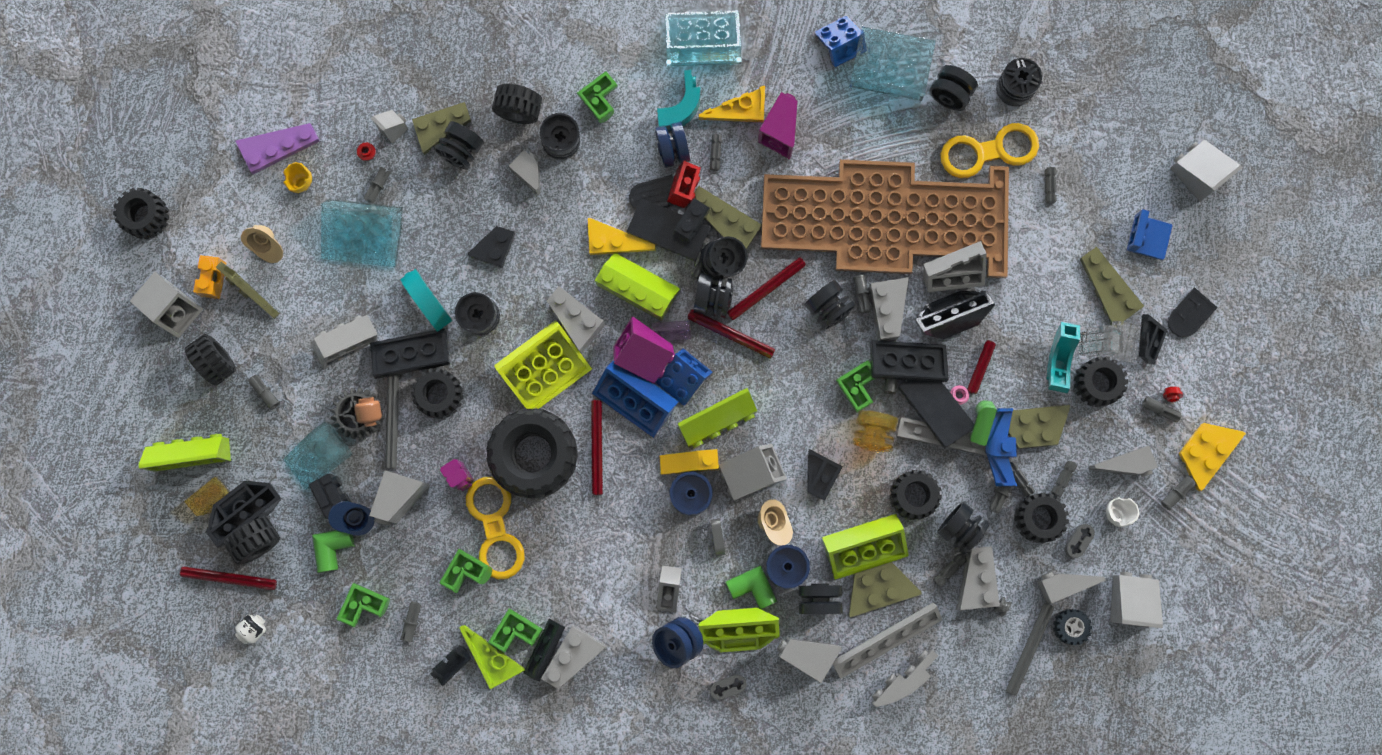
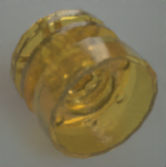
[852,410,899,453]

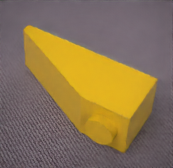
[660,449,719,475]

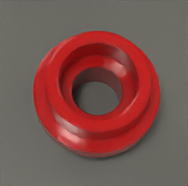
[357,142,376,161]
[1163,386,1183,402]

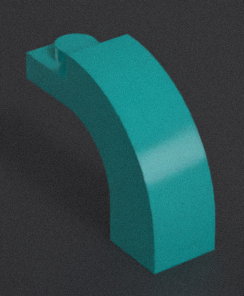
[657,70,700,132]
[400,268,453,332]
[1046,322,1080,394]

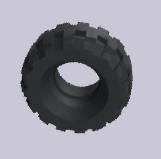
[486,408,578,499]

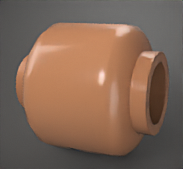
[355,397,382,427]

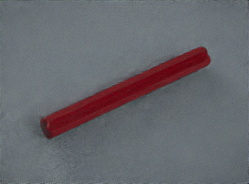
[727,257,806,320]
[687,309,775,358]
[591,400,603,495]
[180,567,277,590]

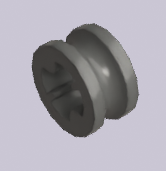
[993,597,1012,617]

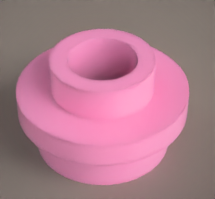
[950,385,969,405]

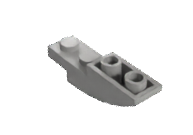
[871,649,938,707]

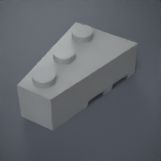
[923,241,987,292]
[868,277,909,341]
[547,286,605,354]
[313,315,378,370]
[956,546,1000,610]
[541,626,607,689]

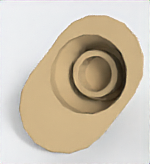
[241,225,283,263]
[757,500,793,546]

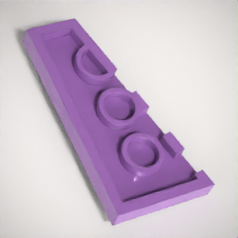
[236,123,320,174]

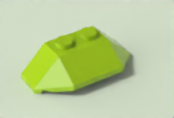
[699,608,780,652]

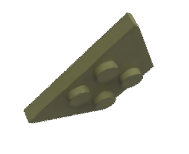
[1008,405,1070,449]
[848,562,922,617]

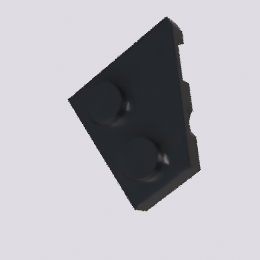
[468,226,515,268]
[1138,314,1168,365]
[807,449,843,501]

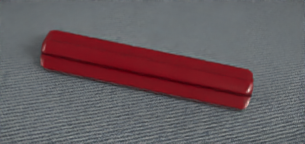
[967,340,996,394]

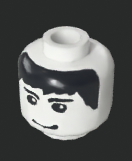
[235,614,266,644]

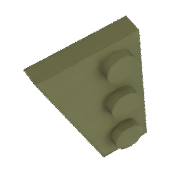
[412,102,471,155]

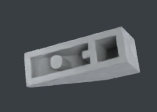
[1089,446,1158,477]
[1037,572,1106,603]

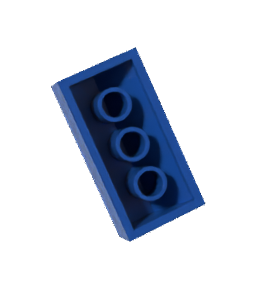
[592,360,679,438]

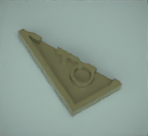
[216,262,280,319]

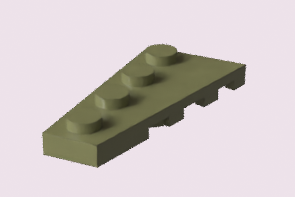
[689,186,762,250]
[1080,246,1144,330]

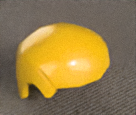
[283,162,312,193]

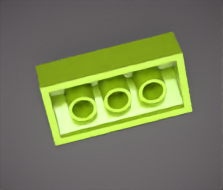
[595,253,680,322]
[677,388,757,449]
[138,434,231,472]
[822,514,909,580]

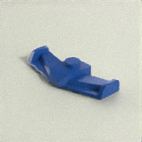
[985,408,1017,487]

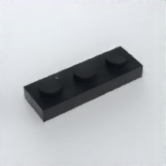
[523,618,565,682]

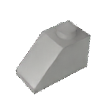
[371,110,408,143]
[509,150,541,195]
[657,566,682,613]

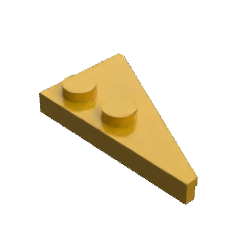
[699,86,765,122]
[588,218,656,255]

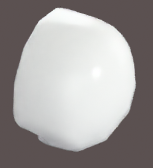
[1106,497,1139,527]

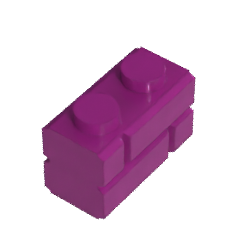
[440,459,474,492]

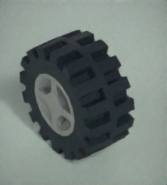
[1053,609,1092,645]

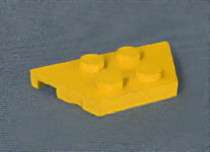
[1178,423,1246,492]

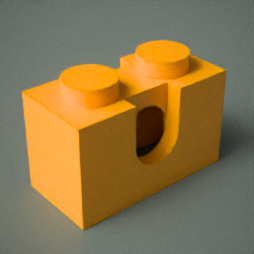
[193,255,227,299]

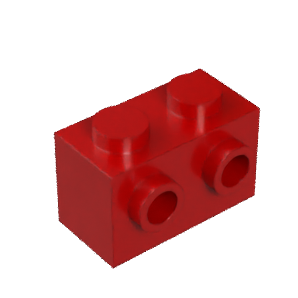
[667,161,701,208]

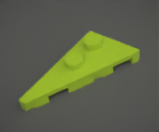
[459,625,525,689]

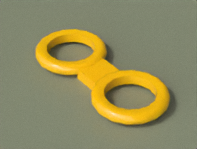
[940,123,1039,178]
[466,477,525,580]

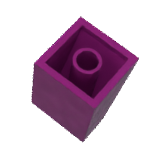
[758,92,798,159]
[613,317,675,383]

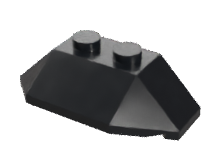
[915,291,995,340]
[206,481,282,548]

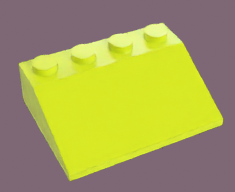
[494,320,592,409]

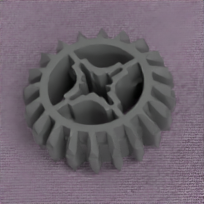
[330,387,383,439]

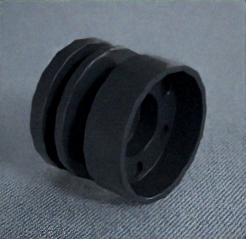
[996,58,1043,107]
[540,113,580,160]
[434,121,484,170]
[700,236,748,279]
[693,273,733,318]
[804,280,856,330]
[455,292,500,336]
[937,501,990,555]

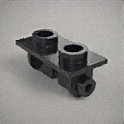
[430,645,471,686]

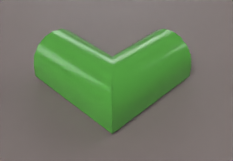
[577,71,618,123]
[836,360,875,413]
[970,400,997,446]
[312,530,355,573]
[440,549,492,593]
[725,565,777,609]
[336,583,390,627]
[488,608,543,653]

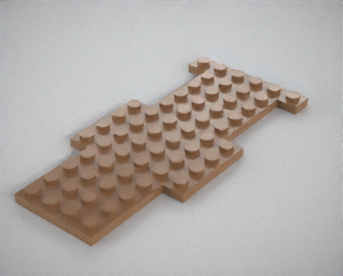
[761,159,1009,278]

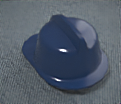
[328,501,375,536]

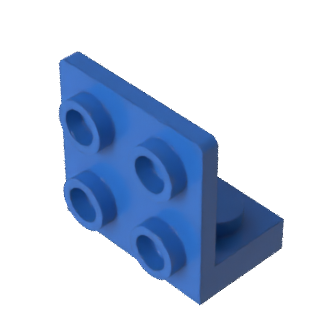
[815,16,867,67]
[1126,209,1173,260]
[656,348,712,406]

